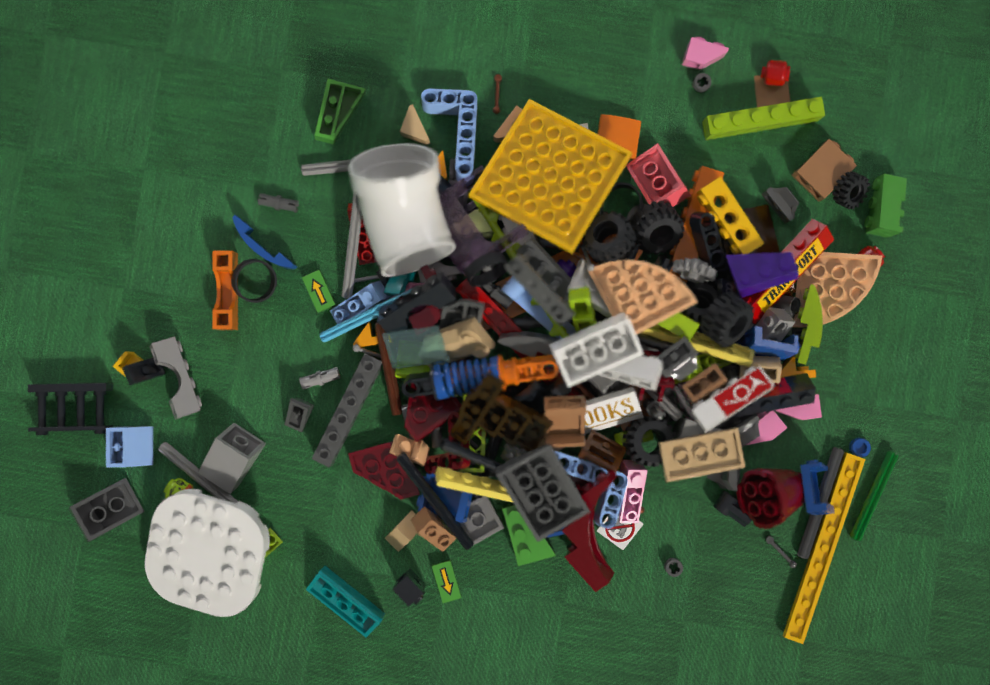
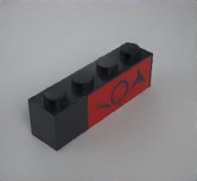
[736,373,816,417]

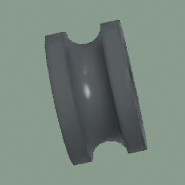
[693,73,712,93]
[664,558,683,577]

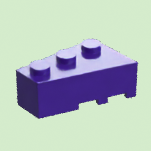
[726,252,799,298]

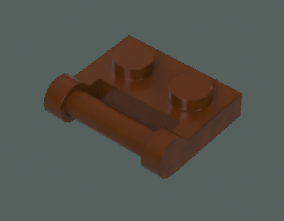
[578,430,627,473]

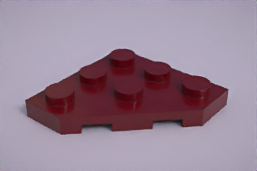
[404,383,462,443]
[348,441,420,500]

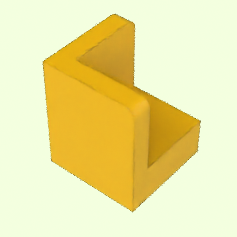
[113,351,143,377]

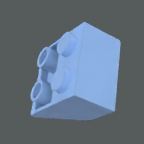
[106,426,153,467]

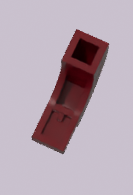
[409,265,443,336]

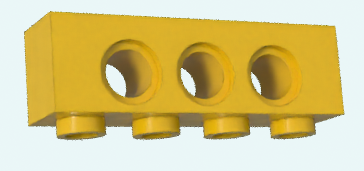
[697,176,764,255]

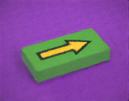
[302,270,336,313]
[432,559,462,603]

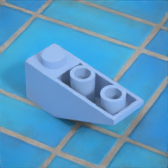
[330,281,392,325]

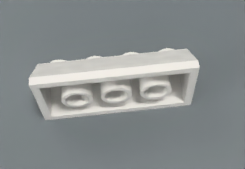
[549,312,643,387]

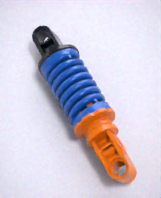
[402,354,558,401]

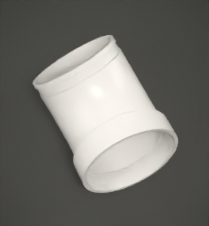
[349,144,456,277]

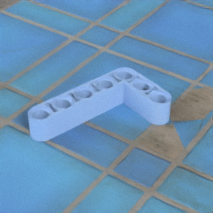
[421,88,477,185]
[502,276,576,339]
[554,451,628,529]

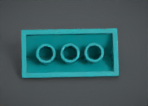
[306,566,385,637]

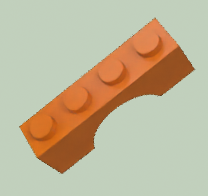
[212,251,238,330]

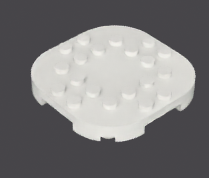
[145,489,270,617]

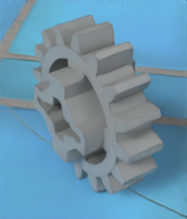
[672,258,717,283]

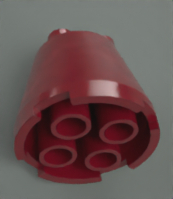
[737,468,805,529]

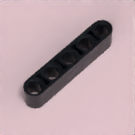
[689,212,732,289]

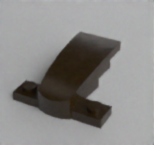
[449,371,553,452]

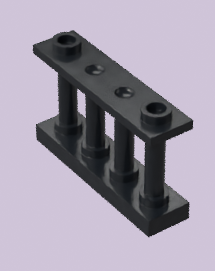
[28,383,114,435]

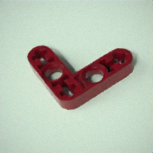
[424,411,470,474]

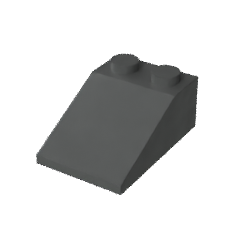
[68,478,144,542]

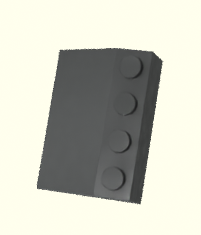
[496,443,590,542]

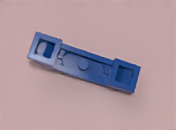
[232,215,297,270]

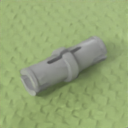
[299,367,340,390]

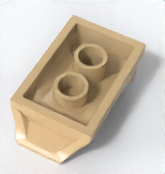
[419,317,495,367]

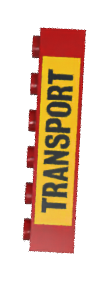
[742,219,834,325]

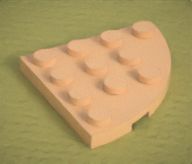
[793,252,882,328]
[588,260,698,335]

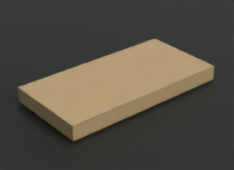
[658,427,745,482]

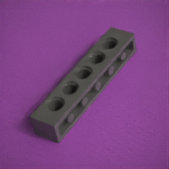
[312,353,383,467]

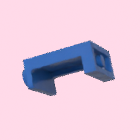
[736,326,800,361]
[801,460,835,515]
[417,473,473,523]

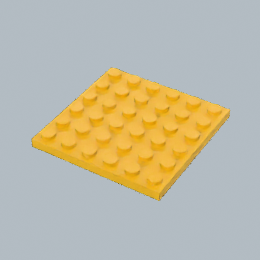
[469,99,632,254]

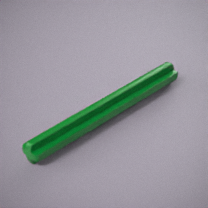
[850,451,899,541]

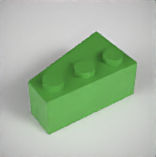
[314,79,366,145]
[864,174,907,238]
[502,503,556,566]

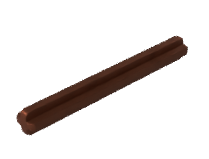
[375,323,402,415]

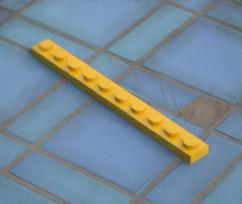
[783,452,865,644]

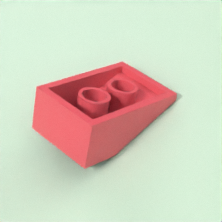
[626,143,691,207]

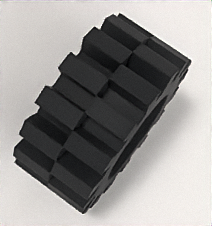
[832,171,870,209]

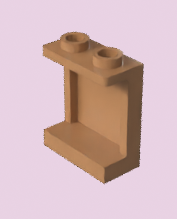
[792,139,857,202]
[544,396,587,448]

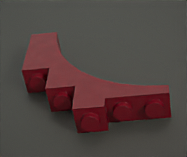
[562,469,617,592]

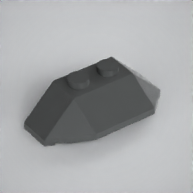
[439,299,485,361]

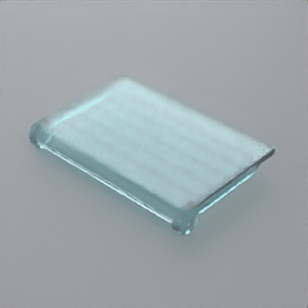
[382,326,450,369]

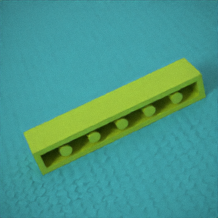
[702,97,825,140]

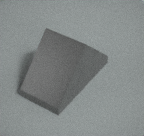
[285,397,314,432]

